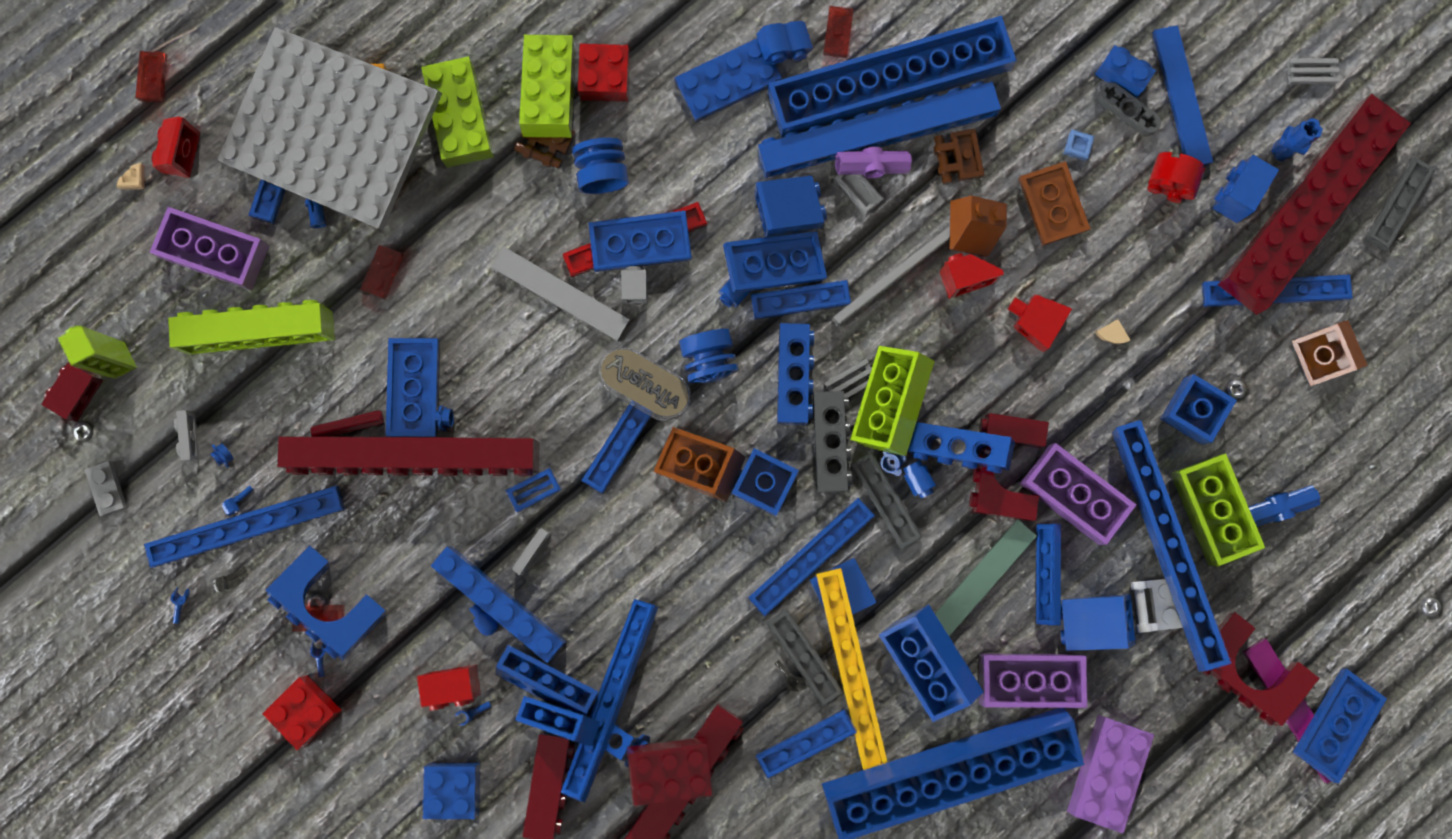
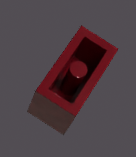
[41,362,103,422]

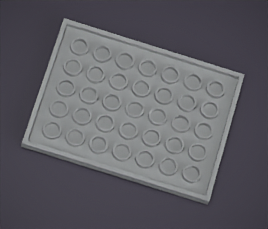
[217,27,442,230]

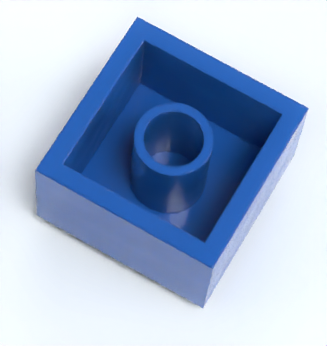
[1212,155,1279,223]
[1160,374,1237,445]
[731,448,799,517]
[423,762,481,819]

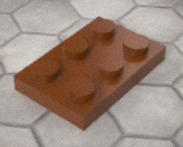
[1018,161,1090,246]

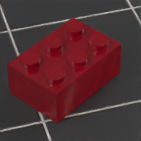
[627,737,712,806]

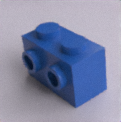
[1094,45,1156,98]

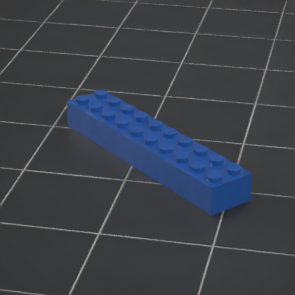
[768,16,1017,138]
[822,708,1084,839]

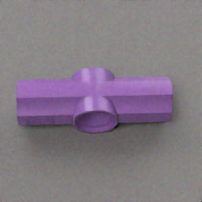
[835,147,912,179]

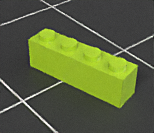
[58,326,137,379]

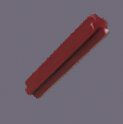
[310,410,384,437]

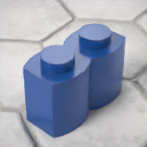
[756,21,813,64]

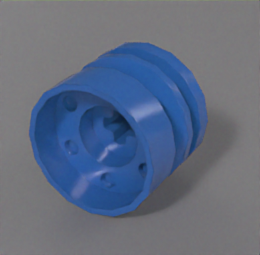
[572,137,629,194]
[679,329,739,383]

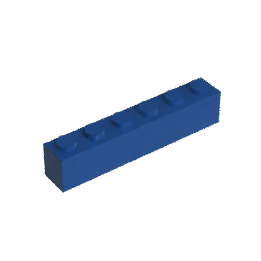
[431,546,567,663]

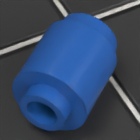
[718,279,752,308]
[903,460,937,499]

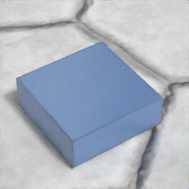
[1063,129,1095,161]

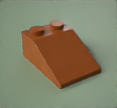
[653,427,746,502]

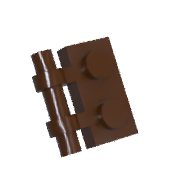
[933,128,985,185]
[514,130,576,169]

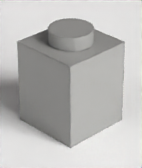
[621,266,647,304]

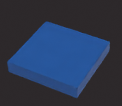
[809,558,877,615]

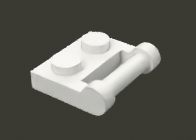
[1130,579,1183,633]

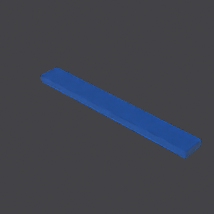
[144,486,345,568]
[561,599,659,802]

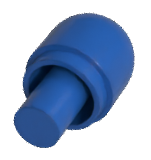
[469,604,498,636]

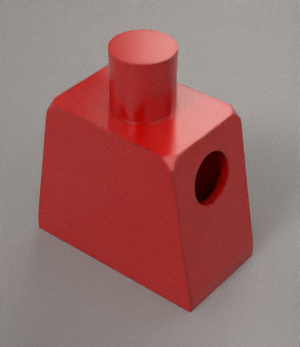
[1007,294,1072,352]

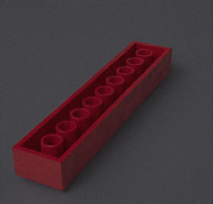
[1218,93,1411,315]
[277,437,540,477]

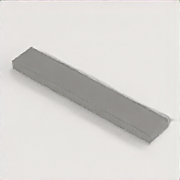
[832,227,950,327]
[491,247,630,342]

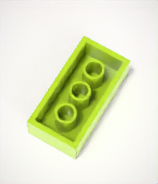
[519,35,575,138]
[421,56,494,168]
[850,346,935,456]
[1170,454,1265,566]

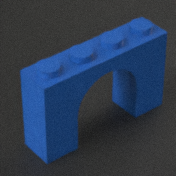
[266,546,386,661]

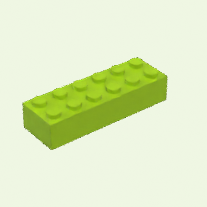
[168,300,335,355]

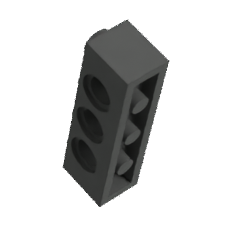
[812,391,852,492]

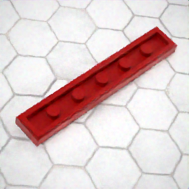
[562,201,707,278]

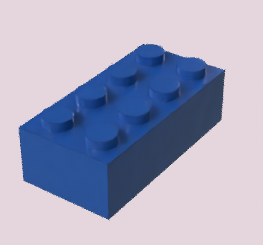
[879,604,984,722]

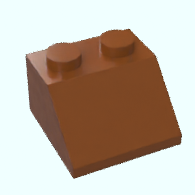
[950,195,1007,257]
[1292,320,1367,386]

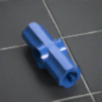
[1271,118,1323,162]
[1248,485,1321,527]

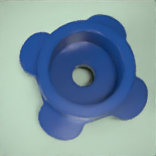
[435,406,454,431]
[211,443,234,468]
[879,451,906,476]

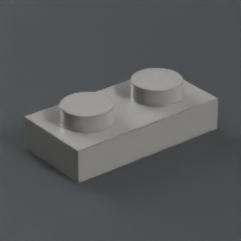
[174,410,199,462]
[85,461,127,517]

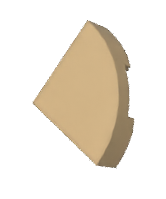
[117,163,145,190]
[1095,319,1130,344]

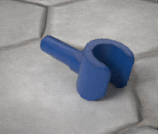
[222,486,254,516]
[170,587,190,624]
[310,641,327,677]
[455,701,492,726]

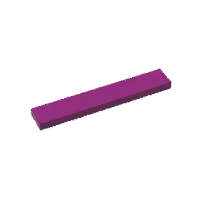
[1242,638,1348,784]

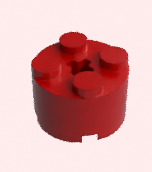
[1147,152,1206,203]

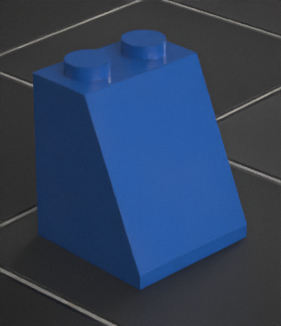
[755,176,827,237]
[1061,594,1136,651]

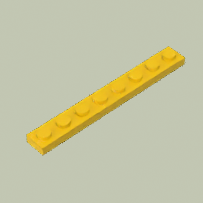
[816,568,888,770]

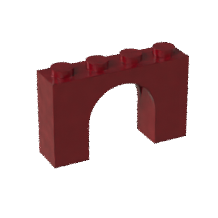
[969,413,1049,522]
[1192,612,1320,726]

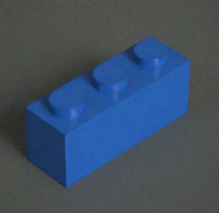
[515,696,600,747]

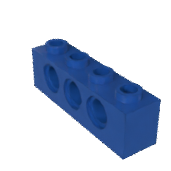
[777,323,814,425]
[908,422,1015,473]
[495,645,598,717]

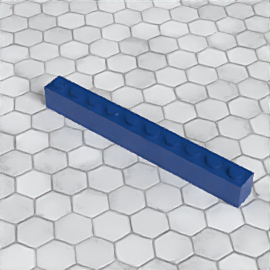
[758,81,1001,179]
[1112,420,1231,671]

